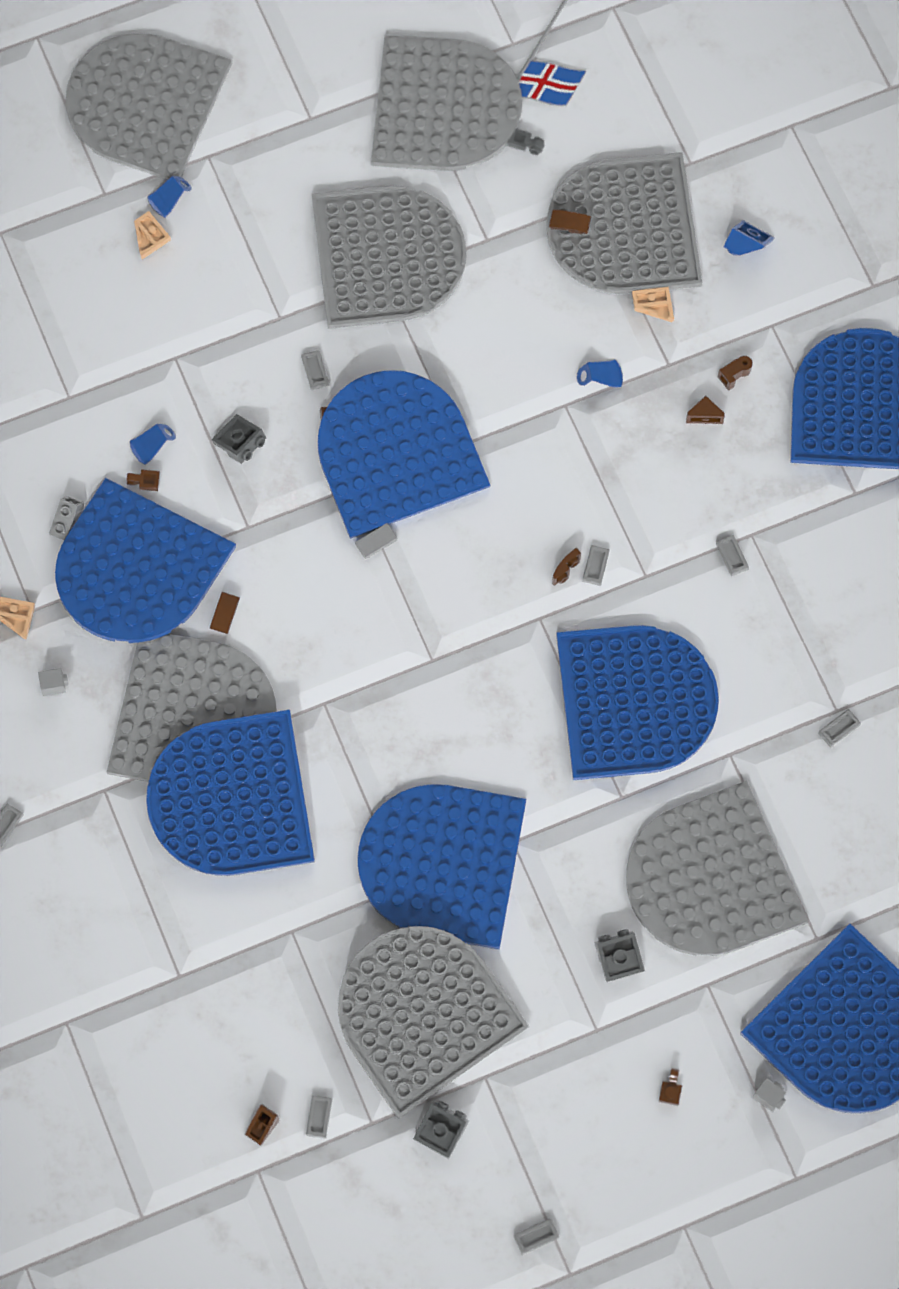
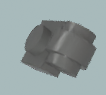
[508,128,545,155]

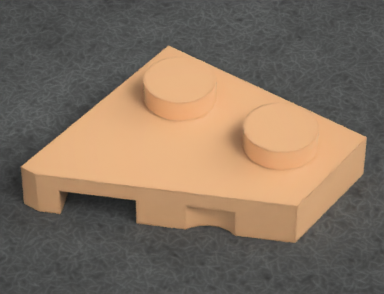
[134,211,171,259]
[632,287,674,322]
[0,597,35,639]

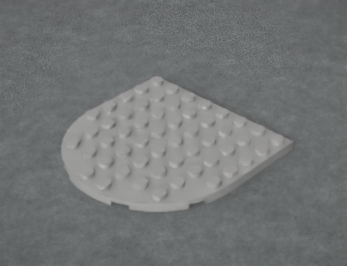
[66,34,232,180]
[371,35,522,170]
[546,152,702,294]
[312,186,466,329]
[107,634,277,782]
[626,781,808,956]
[338,926,529,1119]

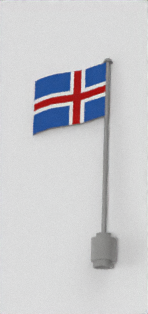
[517,0,586,106]

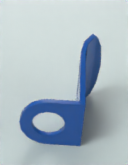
[147,176,192,217]
[577,360,623,387]
[130,424,176,465]

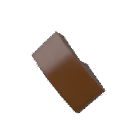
[549,209,591,234]
[552,548,581,586]
[209,592,240,634]

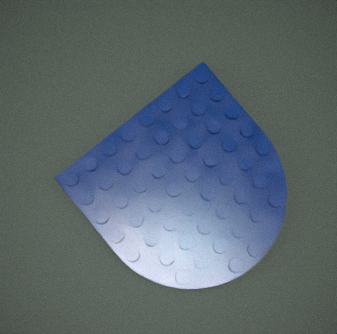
[790,328,899,469]
[318,370,491,539]
[55,478,236,643]
[556,625,719,780]
[146,710,315,876]
[358,784,527,950]
[740,924,899,1113]

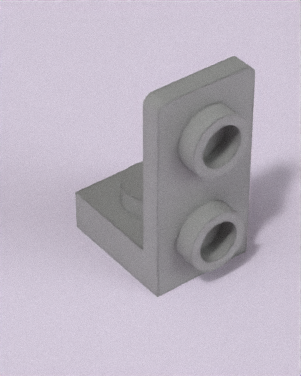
[49,496,85,540]

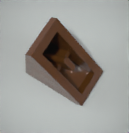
[686,396,725,424]
[244,1104,279,1146]

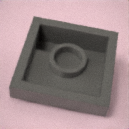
[212,414,266,464]
[594,929,645,982]
[413,1101,469,1158]

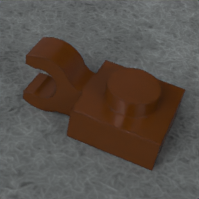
[126,469,160,491]
[659,1068,682,1106]

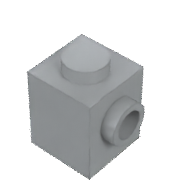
[38,668,68,696]
[753,1078,786,1112]

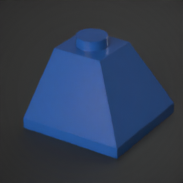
[723,220,775,256]

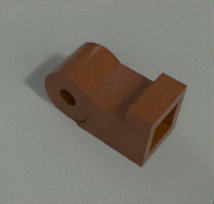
[717,356,753,391]

